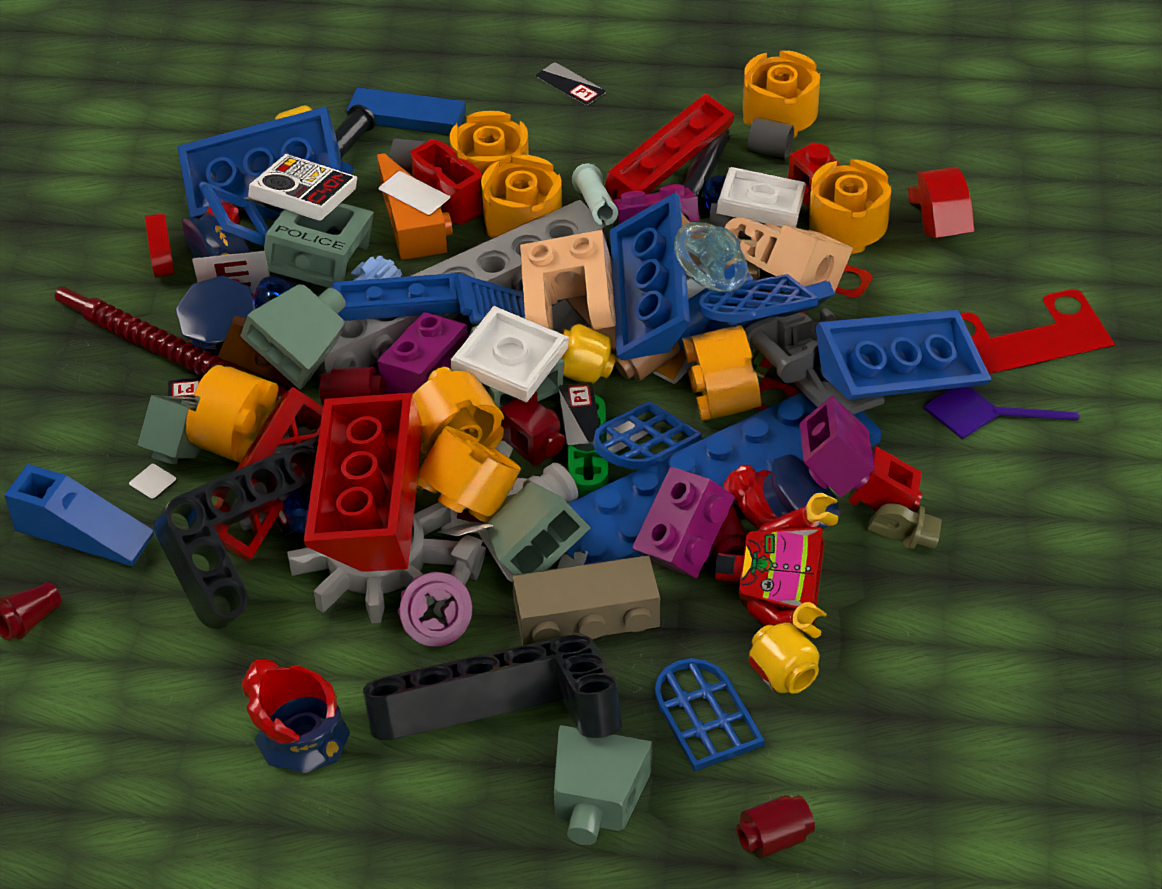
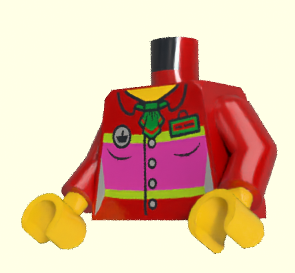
[715,493,838,638]

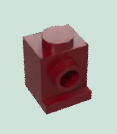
[500,391,566,467]

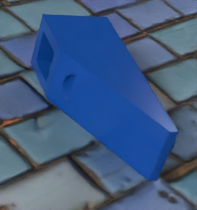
[4,464,154,567]

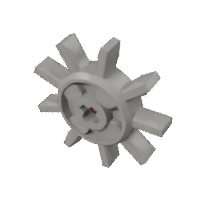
[287,502,459,623]

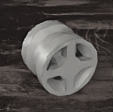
[523,463,578,503]

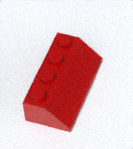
[304,392,423,572]

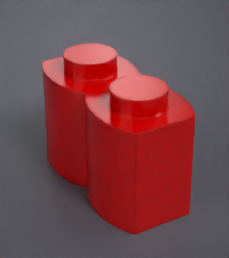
[410,139,483,225]

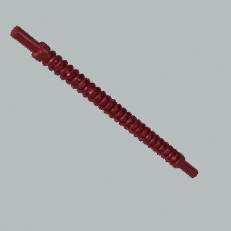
[55,286,323,430]

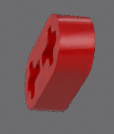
[145,213,175,278]

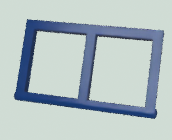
[199,181,281,246]

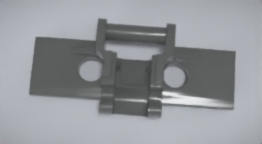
[744,308,884,415]

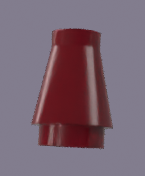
[0,582,62,641]

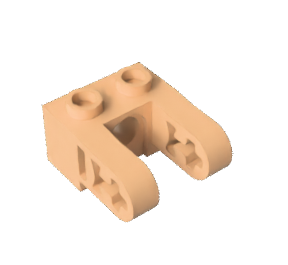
[722,217,853,293]
[520,230,616,331]

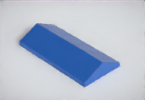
[177,106,342,219]
[610,193,690,360]
[816,310,992,400]

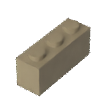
[512,555,660,645]

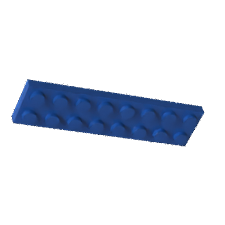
[563,380,881,565]

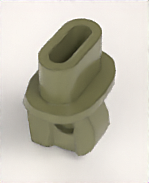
[868,504,942,549]

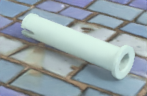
[572,163,618,225]

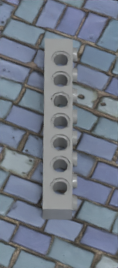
[316,200,607,376]

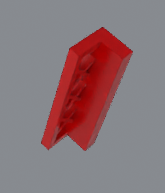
[604,93,735,200]
[214,387,323,562]

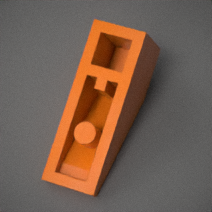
[377,153,453,261]

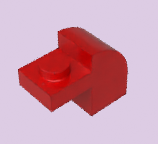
[907,167,975,238]

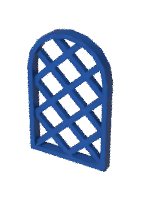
[699,274,818,322]

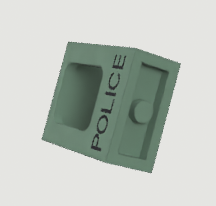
[264,203,374,288]

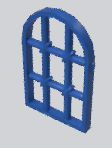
[593,401,702,469]
[655,658,765,771]

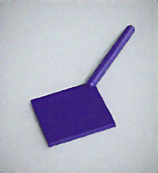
[924,386,1080,440]

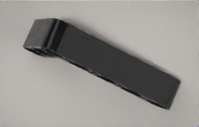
[154,435,319,629]
[363,634,622,740]

